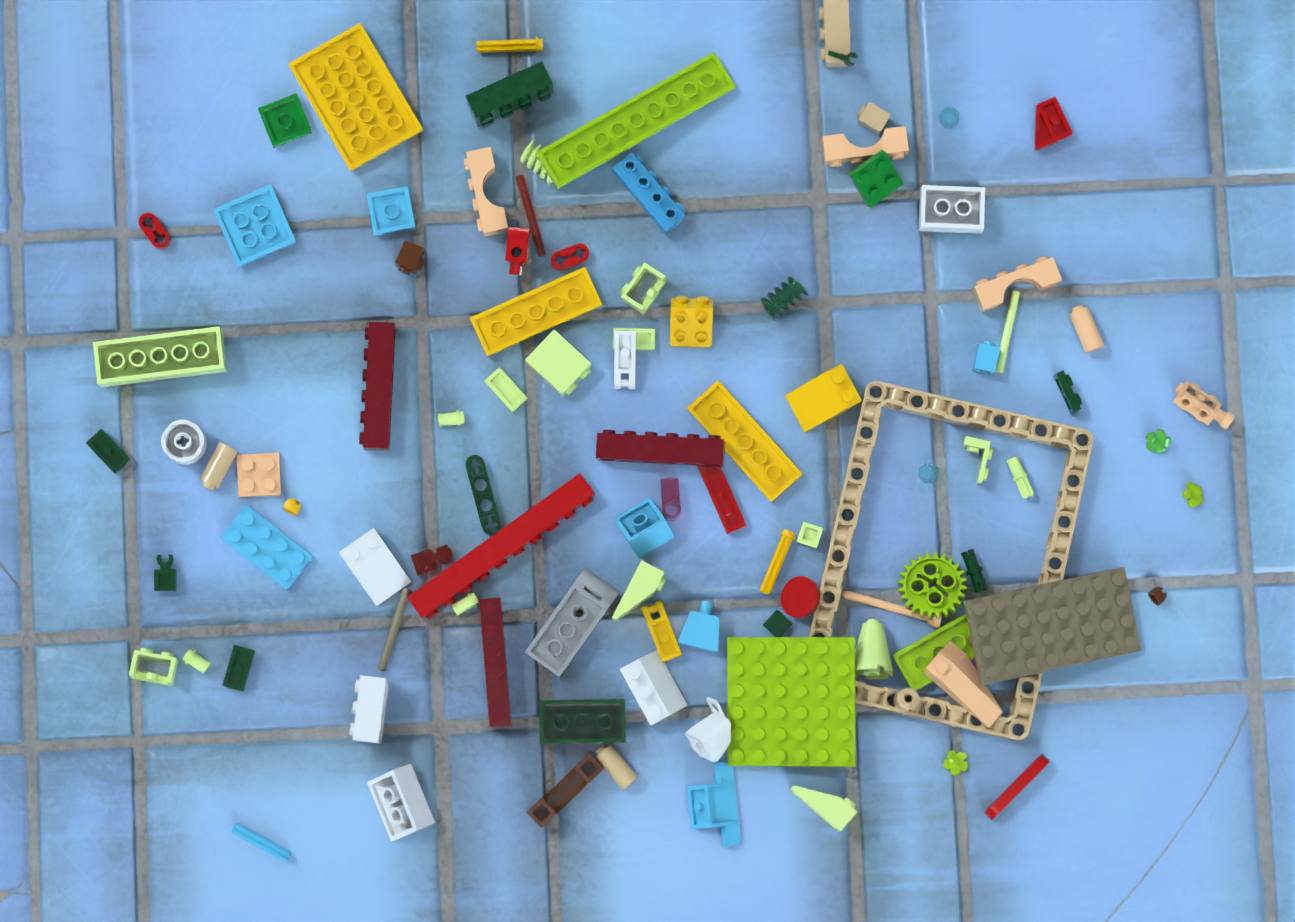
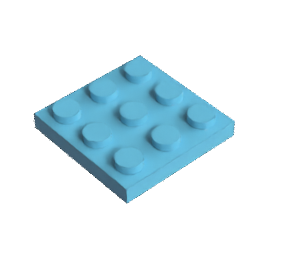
[213,184,296,267]

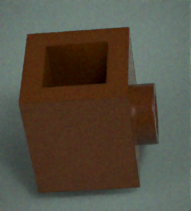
[395,240,425,275]

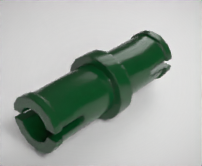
[961,549,989,593]

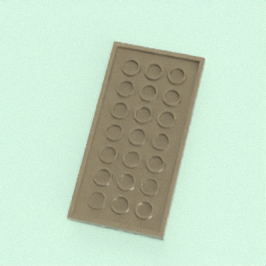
[963,567,1141,685]

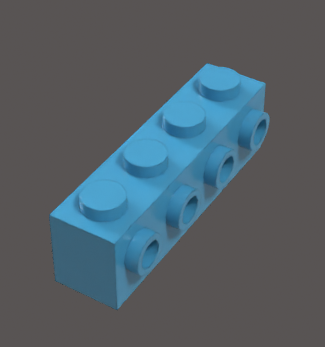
[612,152,686,235]

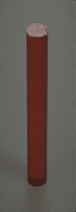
[515,175,546,257]

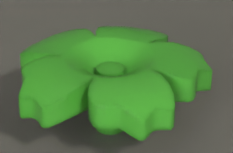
[1146,429,1171,454]

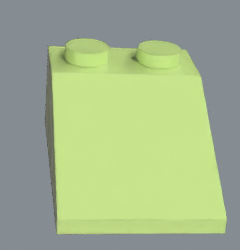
[612,560,666,622]
[789,786,857,832]

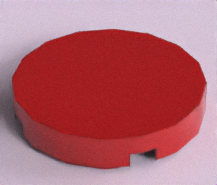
[780,576,821,619]

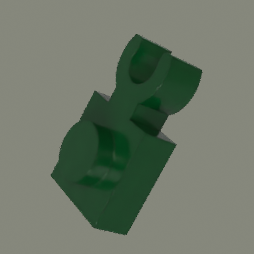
[154,554,177,591]

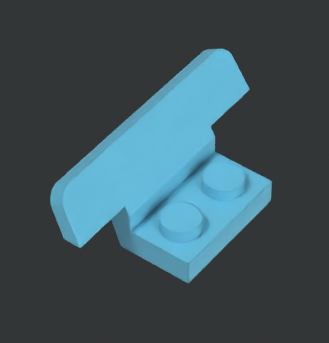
[687,762,741,847]

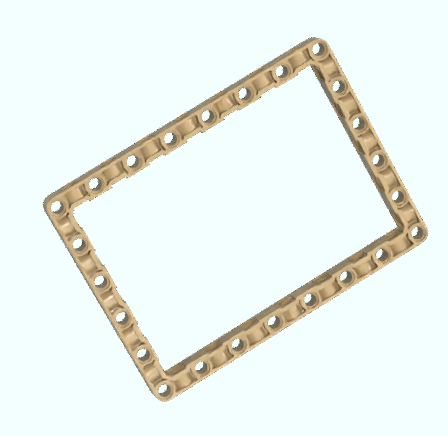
[808,381,1093,741]

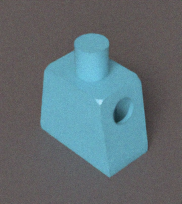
[678,600,720,653]

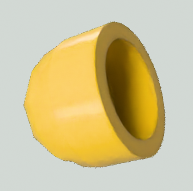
[282,498,301,516]

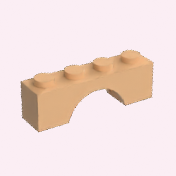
[821,126,909,167]
[463,147,508,237]
[973,256,1062,313]

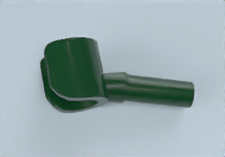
[828,50,858,67]

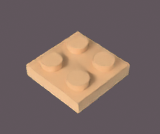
[237,452,282,498]

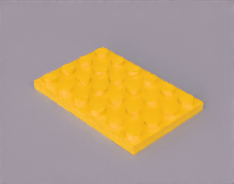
[288,23,423,172]

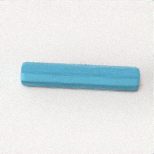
[232,823,291,862]

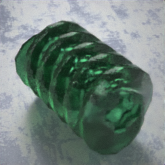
[761,276,808,321]

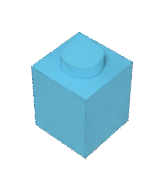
[972,341,1000,375]

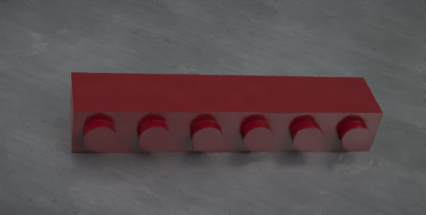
[359,322,396,451]
[596,430,726,467]
[479,597,512,728]

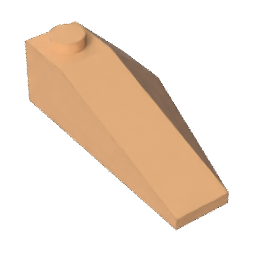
[923,641,1002,729]

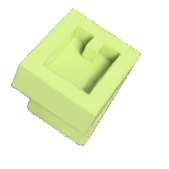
[962,436,993,485]

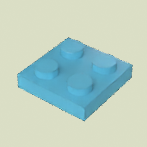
[366,186,416,236]

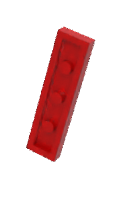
[697,466,747,535]

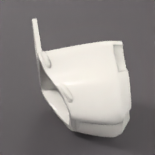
[685,697,731,762]

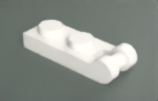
[614,330,636,390]

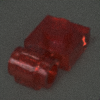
[411,545,453,576]

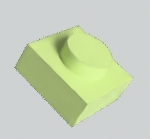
[796,522,823,549]

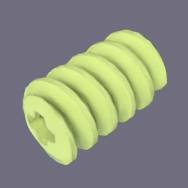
[520,139,553,184]

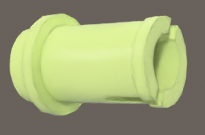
[438,410,465,427]
[451,592,479,616]
[182,649,211,674]

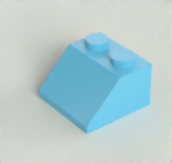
[614,498,674,559]

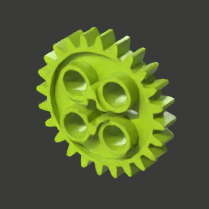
[898,552,967,620]

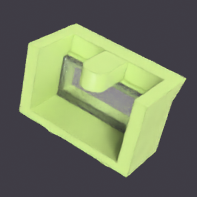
[621,262,667,315]
[129,648,178,687]

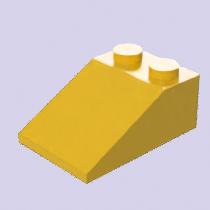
[785,364,862,433]

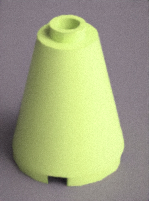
[856,619,893,680]

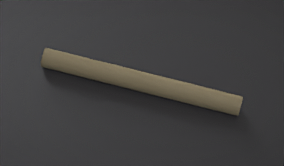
[377,587,411,671]

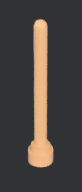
[842,590,943,629]

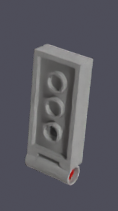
[524,568,620,678]

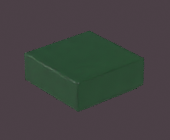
[763,610,793,637]

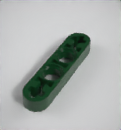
[465,455,501,536]

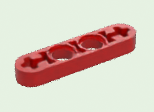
[984,754,1050,820]

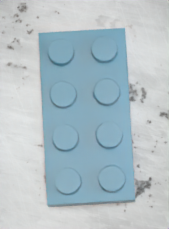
[220,505,313,590]

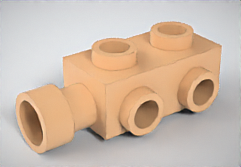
[1173,381,1235,430]

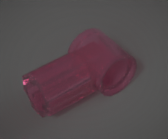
[660,477,681,521]

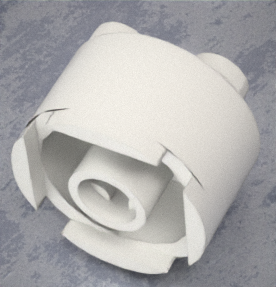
[161,420,207,465]

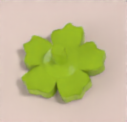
[1182,482,1203,508]
[943,750,969,776]

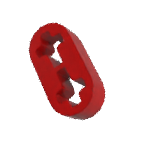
[138,213,170,250]
[551,243,589,271]

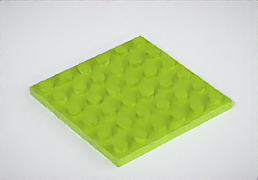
[727,637,856,767]

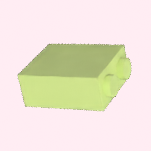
[525,330,591,397]

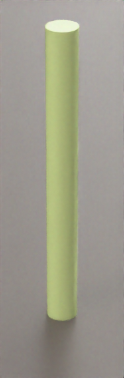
[995,291,1020,374]

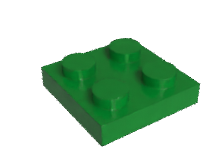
[258,93,312,148]
[848,150,904,208]

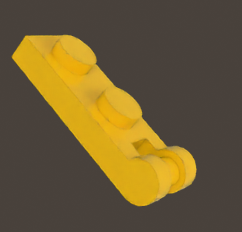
[641,600,682,663]

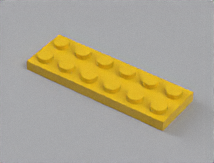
[470,267,602,357]
[686,380,803,503]

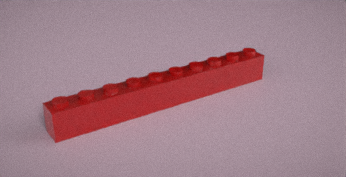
[407,473,595,620]

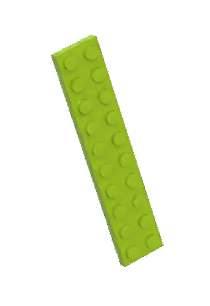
[536,52,736,190]

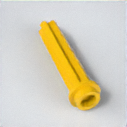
[476,37,543,53]
[760,529,796,595]

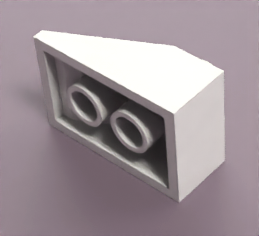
[339,528,411,606]

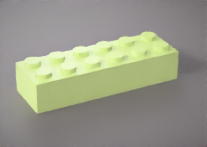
[93,326,227,387]

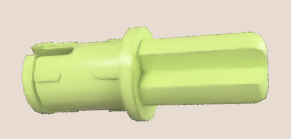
[1006,456,1034,499]

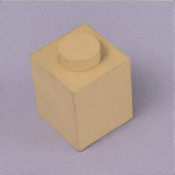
[857,102,891,136]

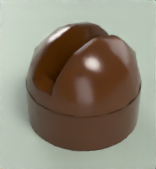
[1148,587,1167,606]

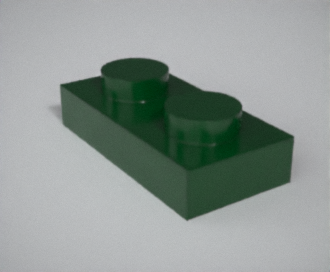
[1053,370,1082,414]
[86,429,131,474]
[222,645,255,692]

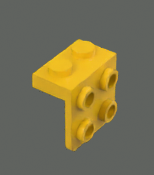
[670,296,713,347]

